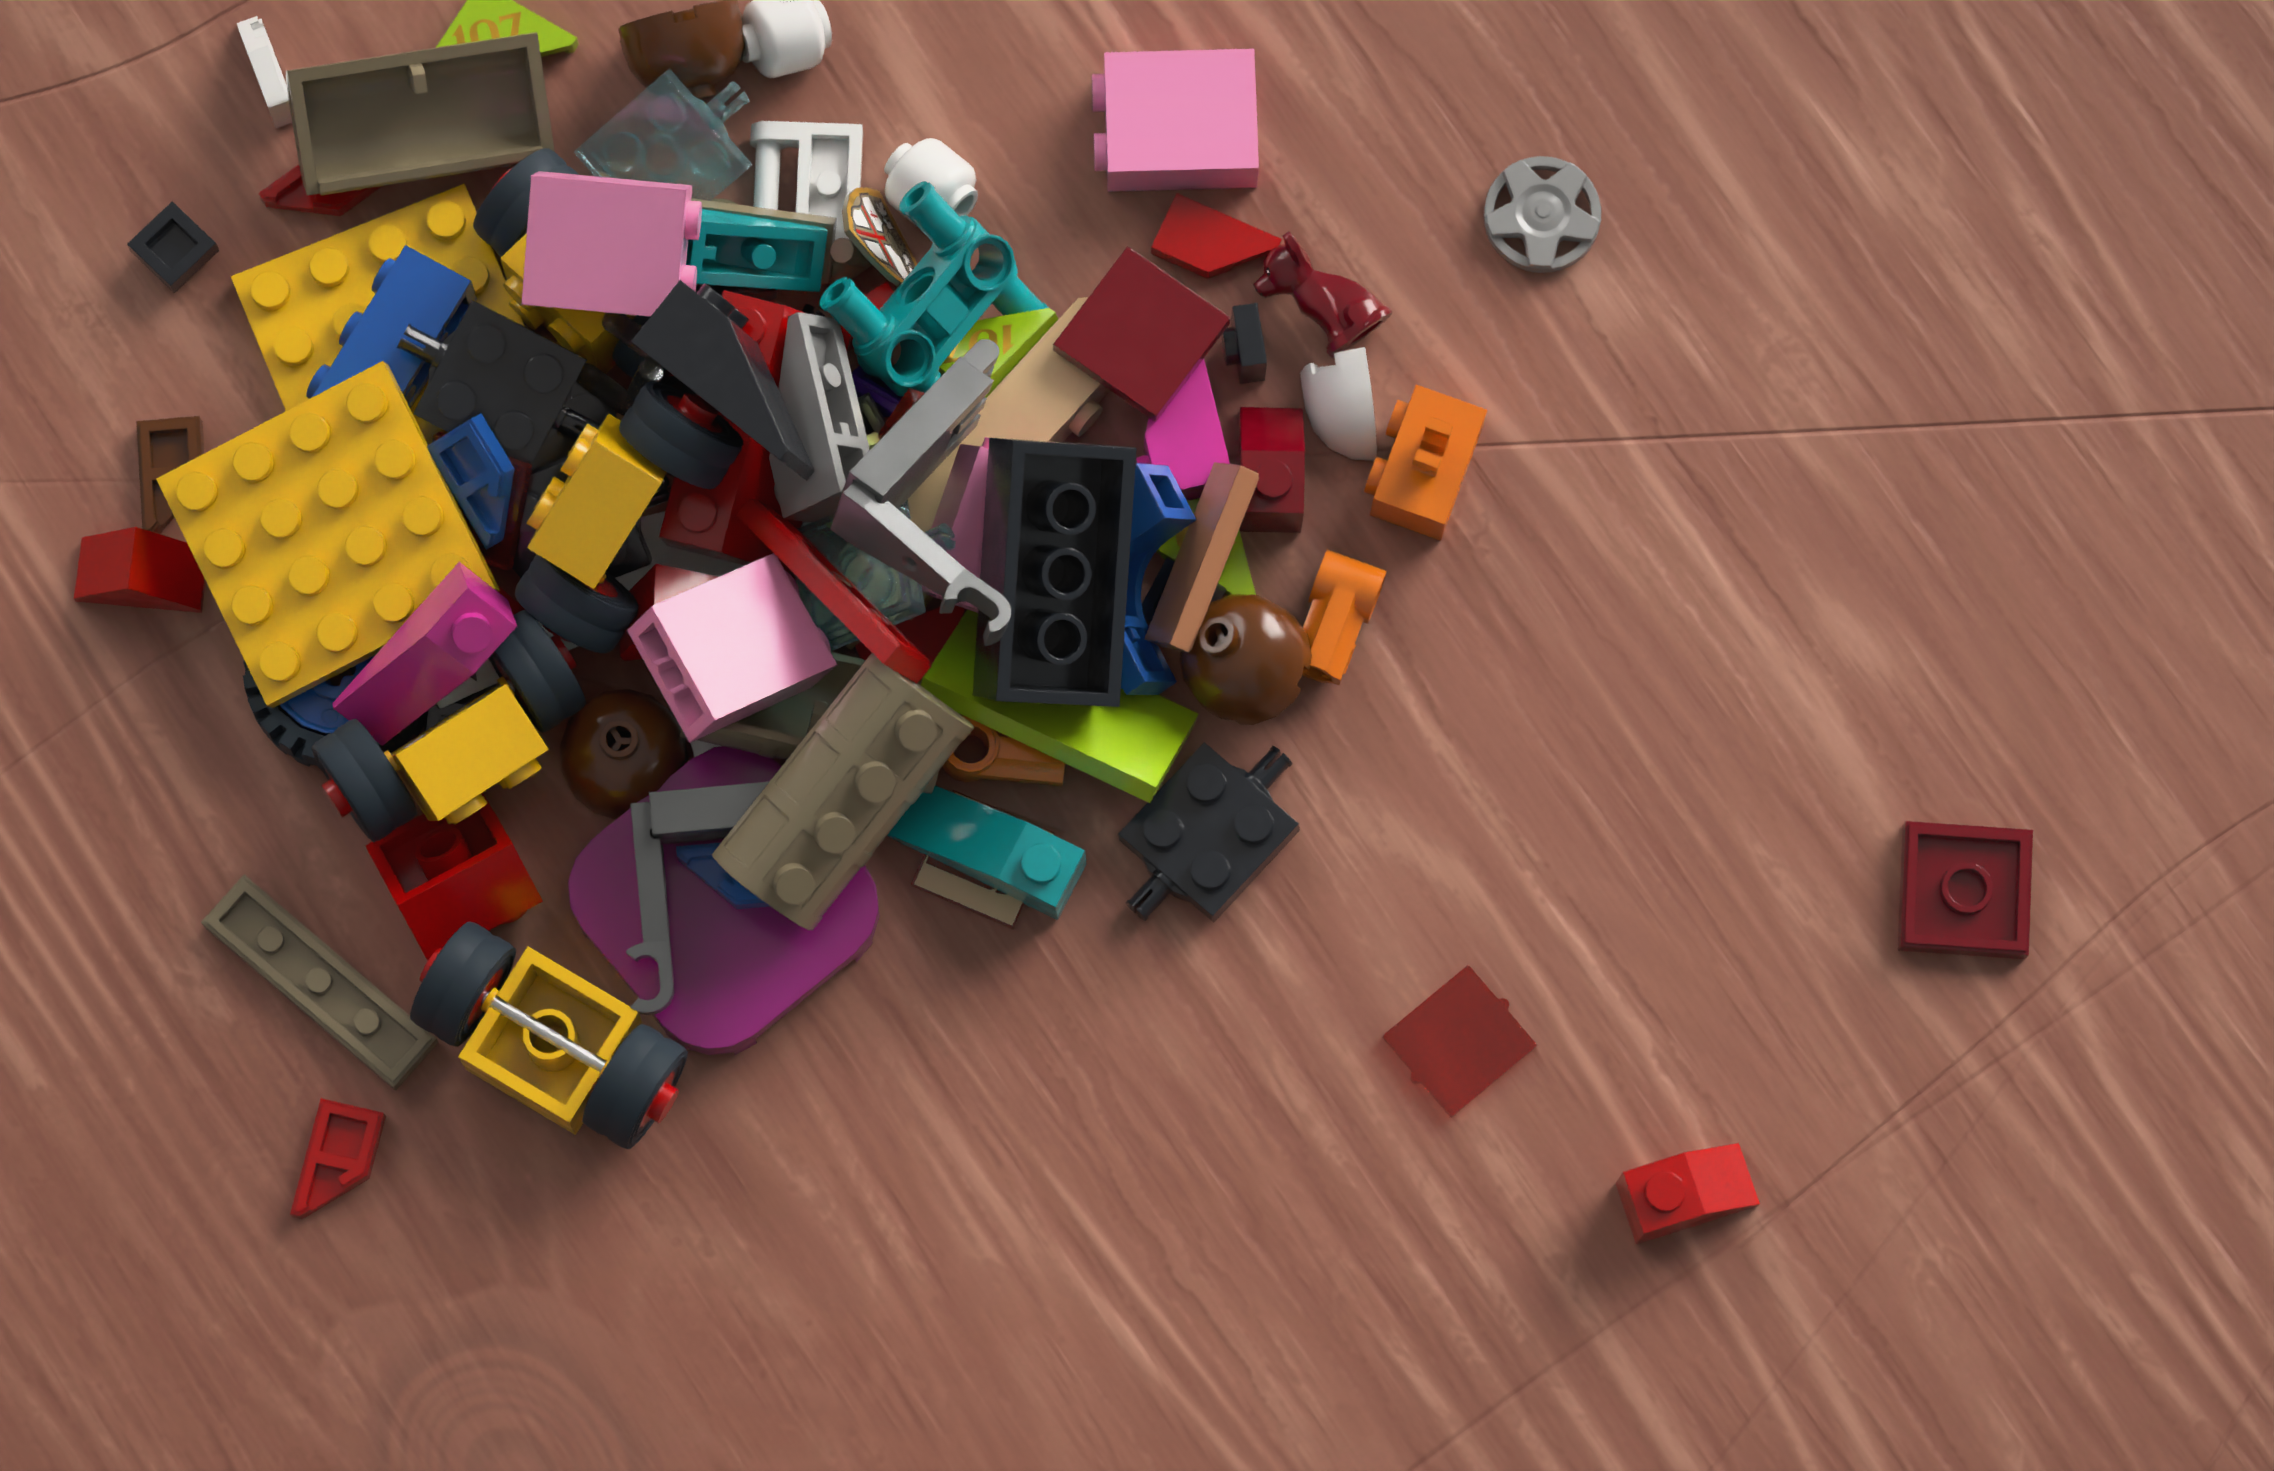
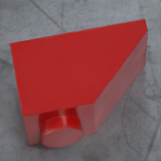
[1615,1143,1760,1245]

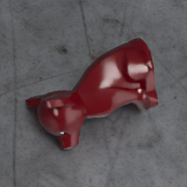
[1253,231,1393,358]

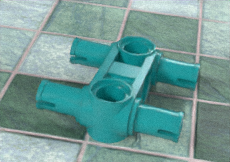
[819,181,1049,402]

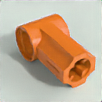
[1302,549,1387,685]
[943,716,1065,787]

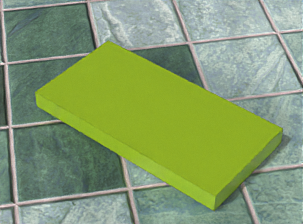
[921,609,1198,803]

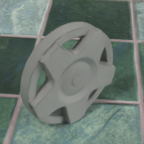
[1484,156,1601,273]

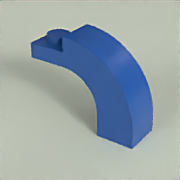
[1121,463,1197,695]

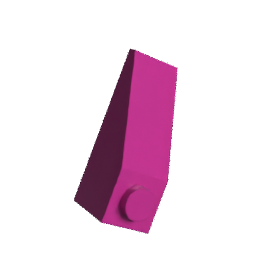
[1136,359,1230,501]
[332,562,517,746]

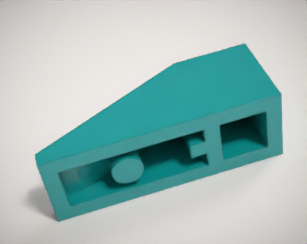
[686,209,828,292]
[887,786,1087,920]

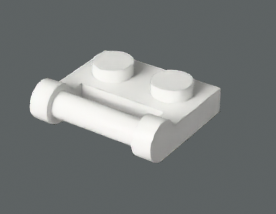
[750,121,863,240]

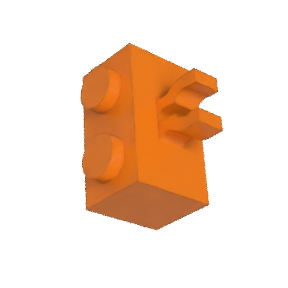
[1364,384,1487,541]

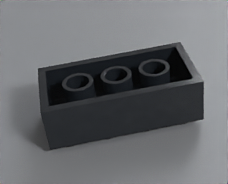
[972,438,1137,707]

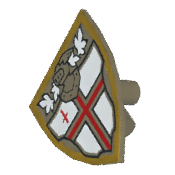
[829,188,917,287]

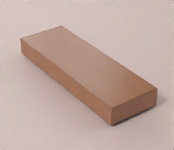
[1144,462,1259,652]

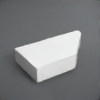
[237,16,292,128]

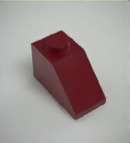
[1239,407,1305,533]

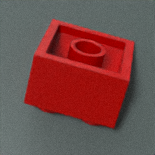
[365,793,543,961]

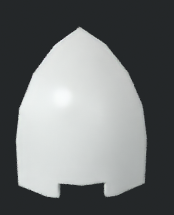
[1300,347,1377,461]

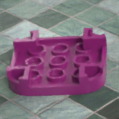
[568,746,880,1055]

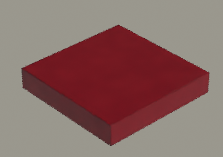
[1053,246,1230,422]
[1898,821,2033,959]

